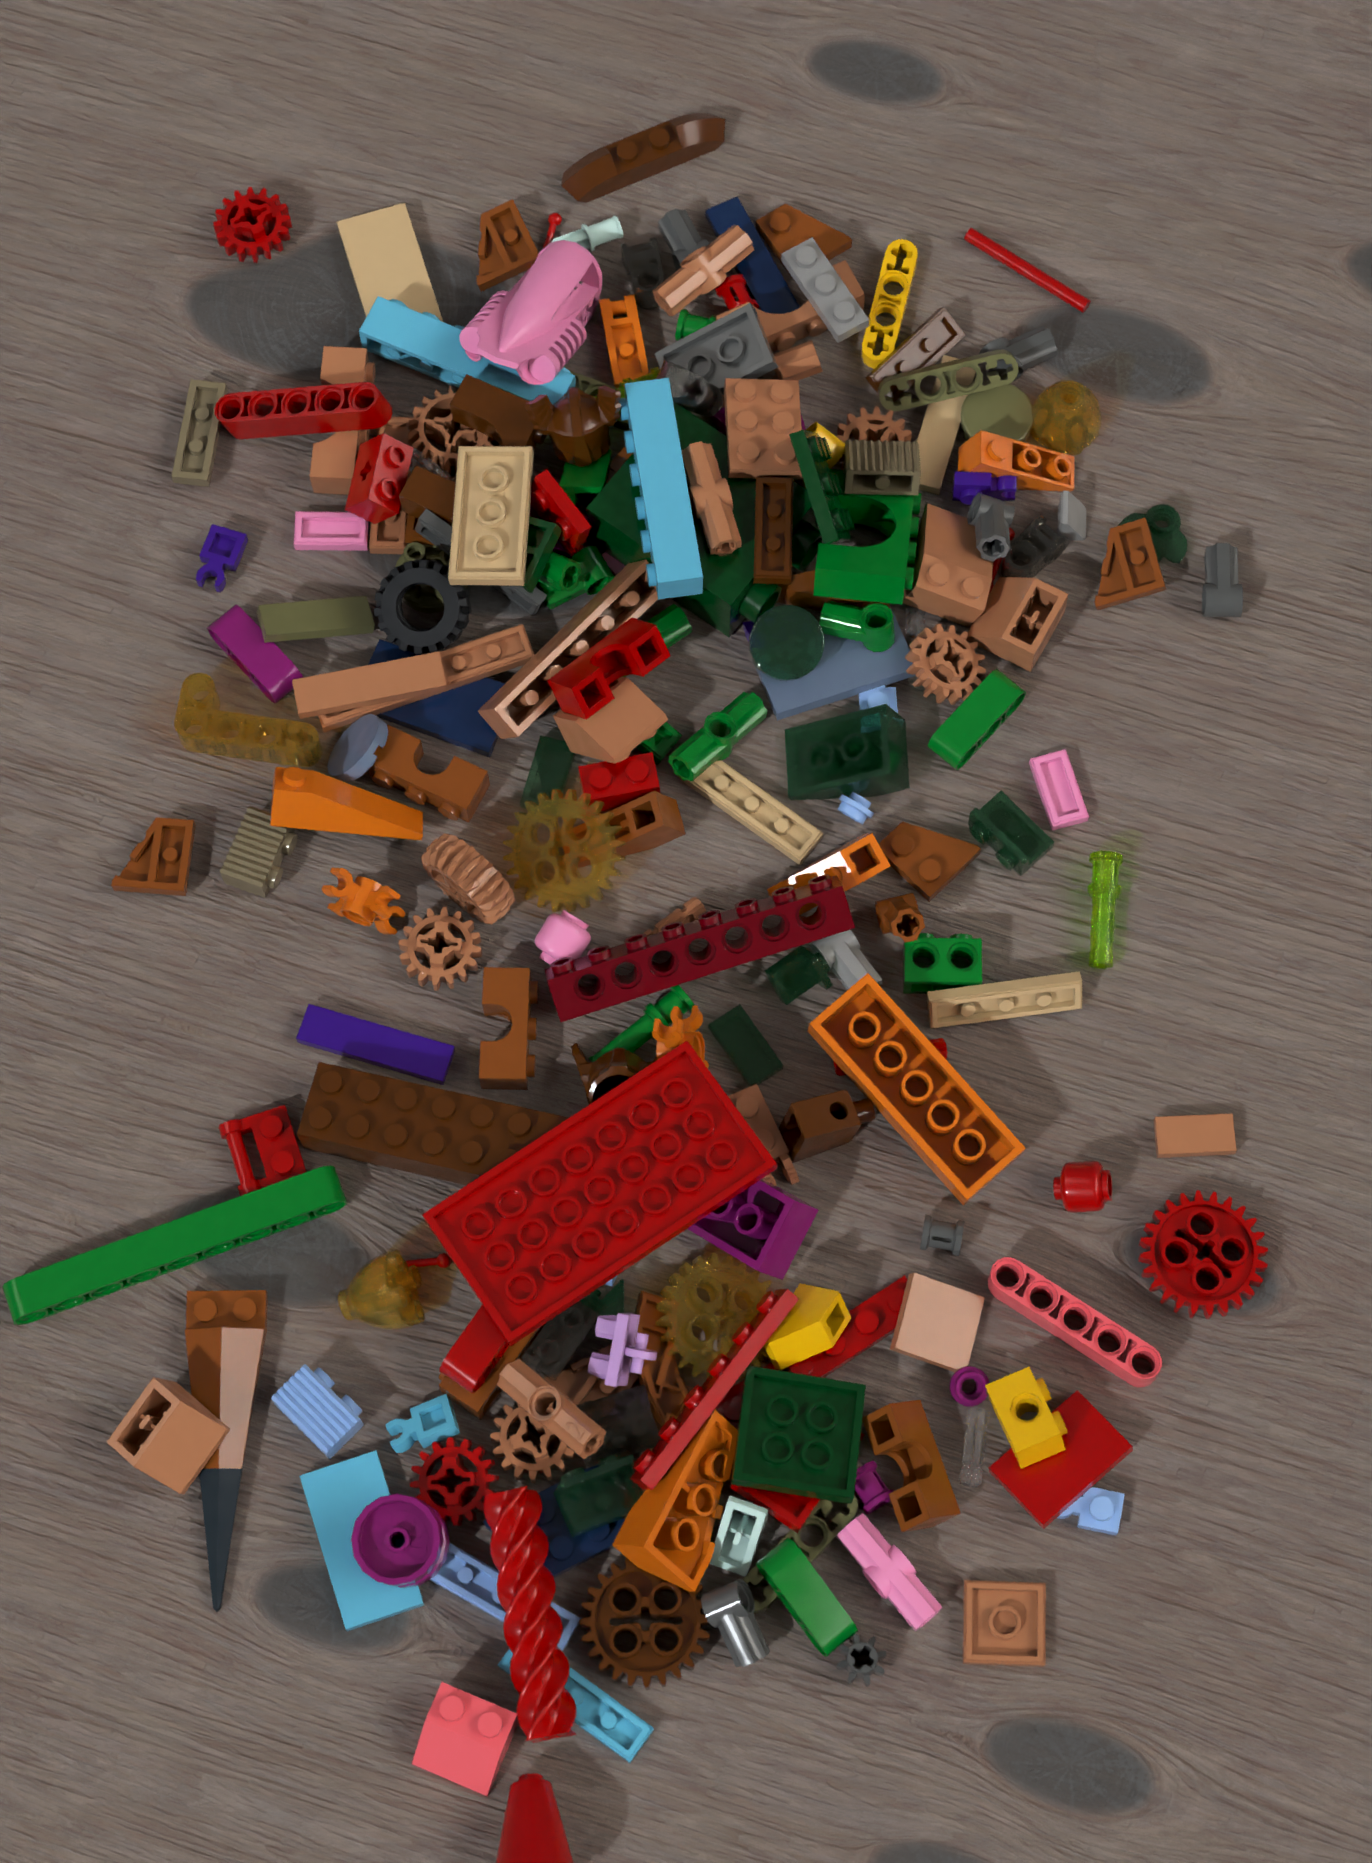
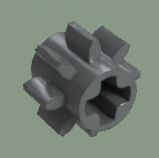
[836,1634,887,1687]

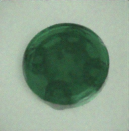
[749,605,825,681]

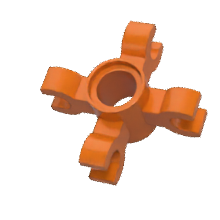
[322,868,406,935]
[652,1005,709,1068]

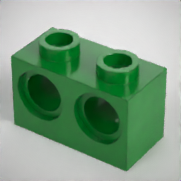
[903,933,982,994]

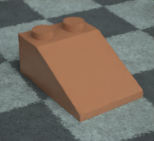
[903,503,993,627]

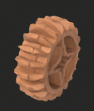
[406,385,499,477]
[421,833,515,925]

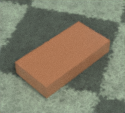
[1154,1113,1236,1158]

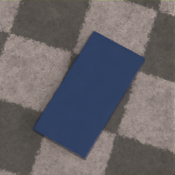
[368,639,505,757]

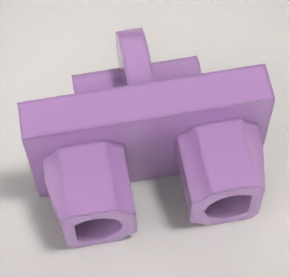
[588,1313,657,1387]

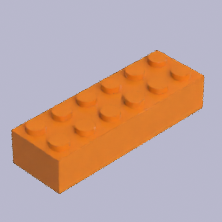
[808,973,1026,1206]

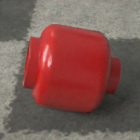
[1053,1161,1113,1213]

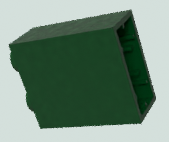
[586,402,823,637]

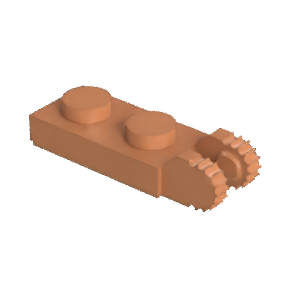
[728,1084,799,1186]

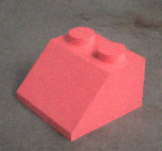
[412,1682,519,1797]

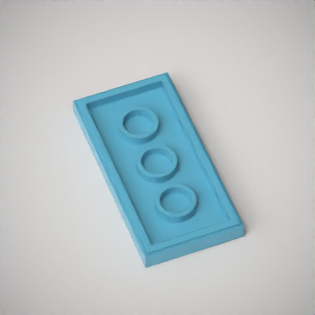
[300,1450,424,1631]

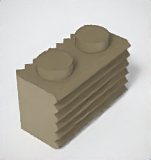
[843,439,921,496]
[220,806,298,898]

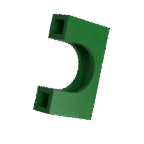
[813,469,922,605]

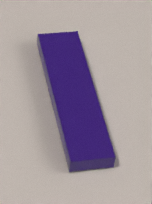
[296,1004,455,1085]

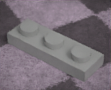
[781,237,869,343]

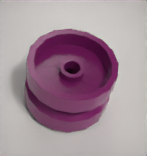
[351,1494,450,1588]

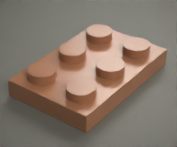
[724,378,803,480]

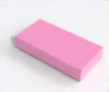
[294,511,369,551]
[1029,749,1089,831]

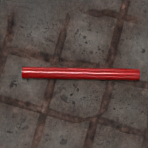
[964,227,1091,313]

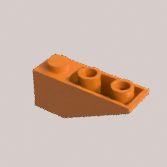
[958,430,1075,491]
[766,833,891,915]

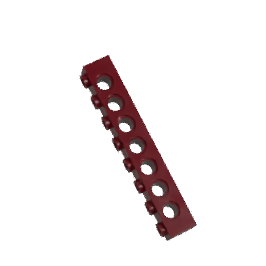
[544,875,855,1022]

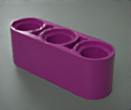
[207,604,303,704]

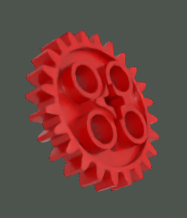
[1138,1190,1268,1320]

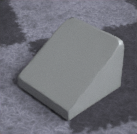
[1057,490,1086,541]

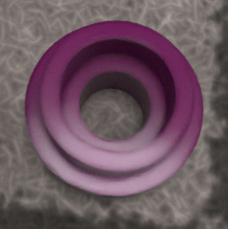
[949,1366,989,1407]

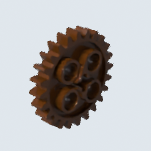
[579,1558,710,1690]

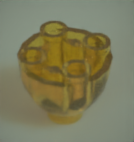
[1030,380,1102,456]
[338,1249,425,1330]

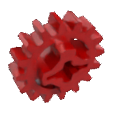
[213,187,292,263]
[409,1437,499,1526]

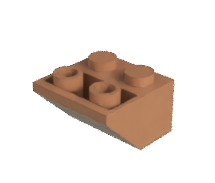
[966,577,1069,672]
[553,677,668,764]
[107,1377,231,1494]

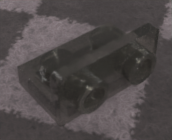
[522,1301,599,1380]
[576,1385,661,1468]

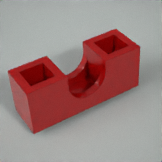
[547,617,671,720]

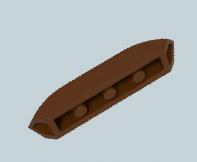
[561,113,725,203]

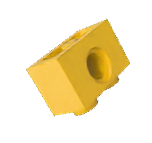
[985,1367,1068,1469]

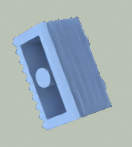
[271,1364,364,1459]

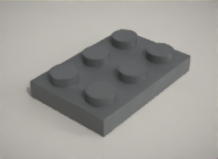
[655,303,778,412]

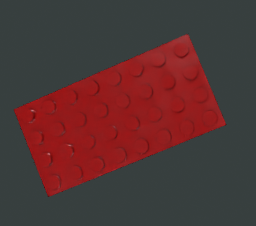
[422,1041,777,1346]

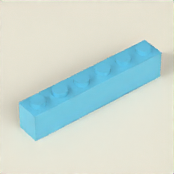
[359,296,576,404]
[619,378,703,600]

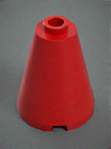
[496,1773,574,1863]

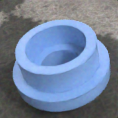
[837,792,874,825]

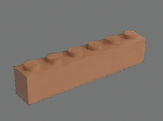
[478,560,658,739]

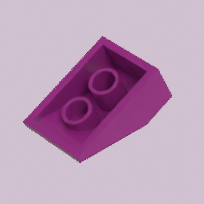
[688,1179,819,1280]

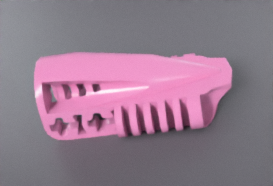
[460,240,602,385]

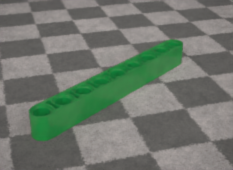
[2,1165,347,1325]

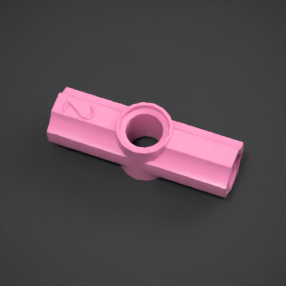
[836,1513,943,1631]

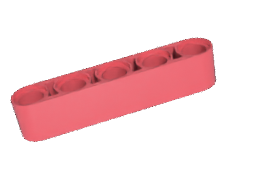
[988,1257,1162,1387]

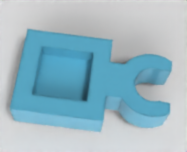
[385,1394,460,1453]

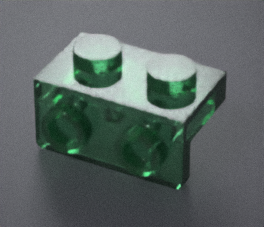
[968,791,1054,876]
[553,1454,643,1538]

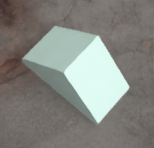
[709,1496,768,1577]

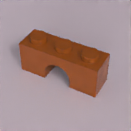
[368,725,490,822]
[479,967,539,1090]
[862,1400,961,1532]

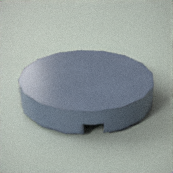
[327,713,388,783]

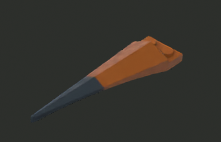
[185,1290,268,1612]

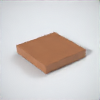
[890,1272,985,1372]
[963,1580,1046,1667]

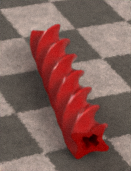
[484,1486,577,1743]

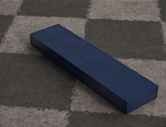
[705,196,800,314]

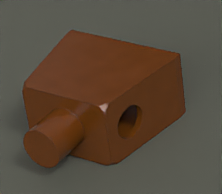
[779,1090,875,1163]

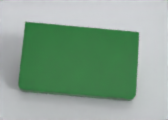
[560,449,612,509]

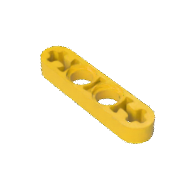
[861,239,917,369]

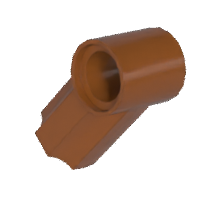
[875,893,925,942]

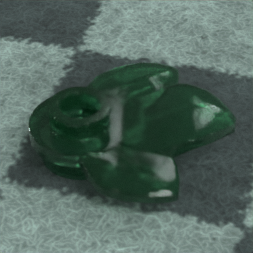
[1118,504,1188,564]

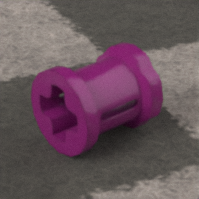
[855,1460,894,1514]

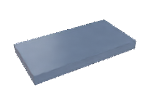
[752,609,916,720]

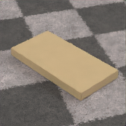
[337,203,443,322]
[448,446,534,586]

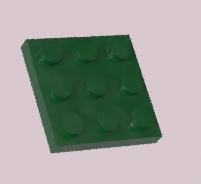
[789,430,854,544]
[731,1366,866,1504]

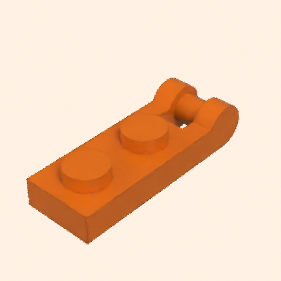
[599,294,650,390]

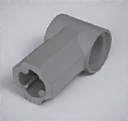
[809,929,883,990]

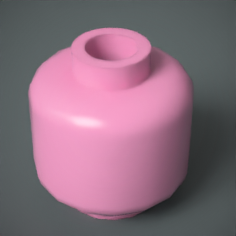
[534,910,591,965]

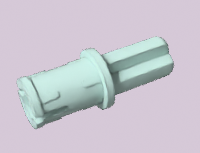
[551,215,623,252]

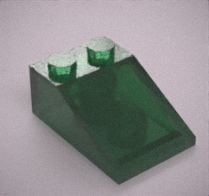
[785,704,910,801]

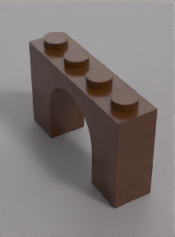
[399,374,547,526]

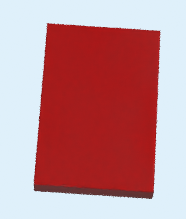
[988,1390,1133,1529]

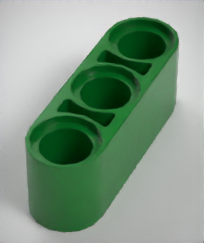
[927,669,1026,770]
[756,1537,858,1657]

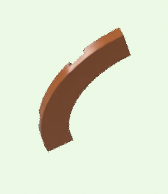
[634,1290,735,1486]

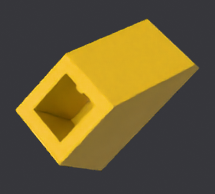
[764,1283,851,1370]

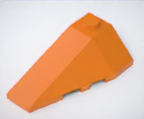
[270,767,423,841]
[612,1409,738,1592]

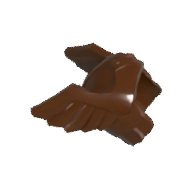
[525,385,621,467]
[571,1043,657,1104]

